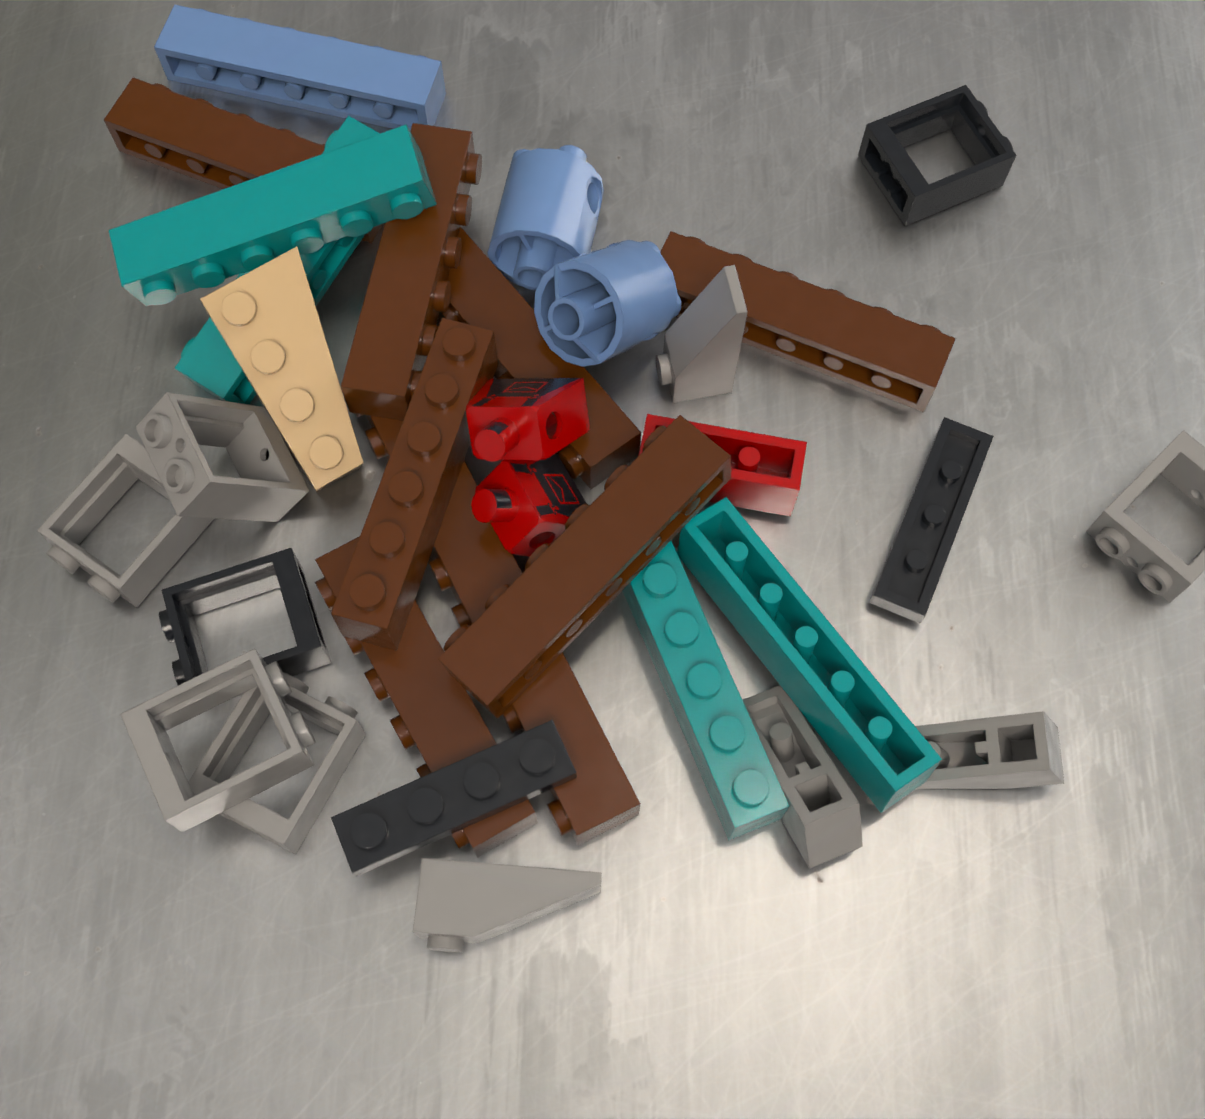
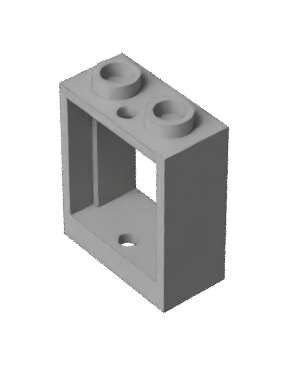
[136,392,310,522]
[1086,430,1205,603]
[37,434,214,608]
[120,648,316,832]
[188,672,366,855]

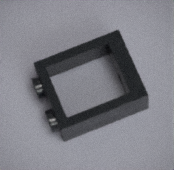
[858,85,1017,226]
[159,547,331,685]

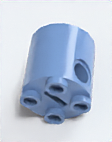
[487,145,604,291]
[534,240,681,367]

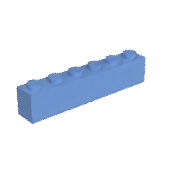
[154,4,446,131]

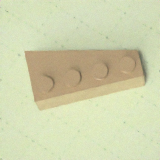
[200,247,363,493]

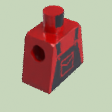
[466,378,590,462]
[471,453,586,557]

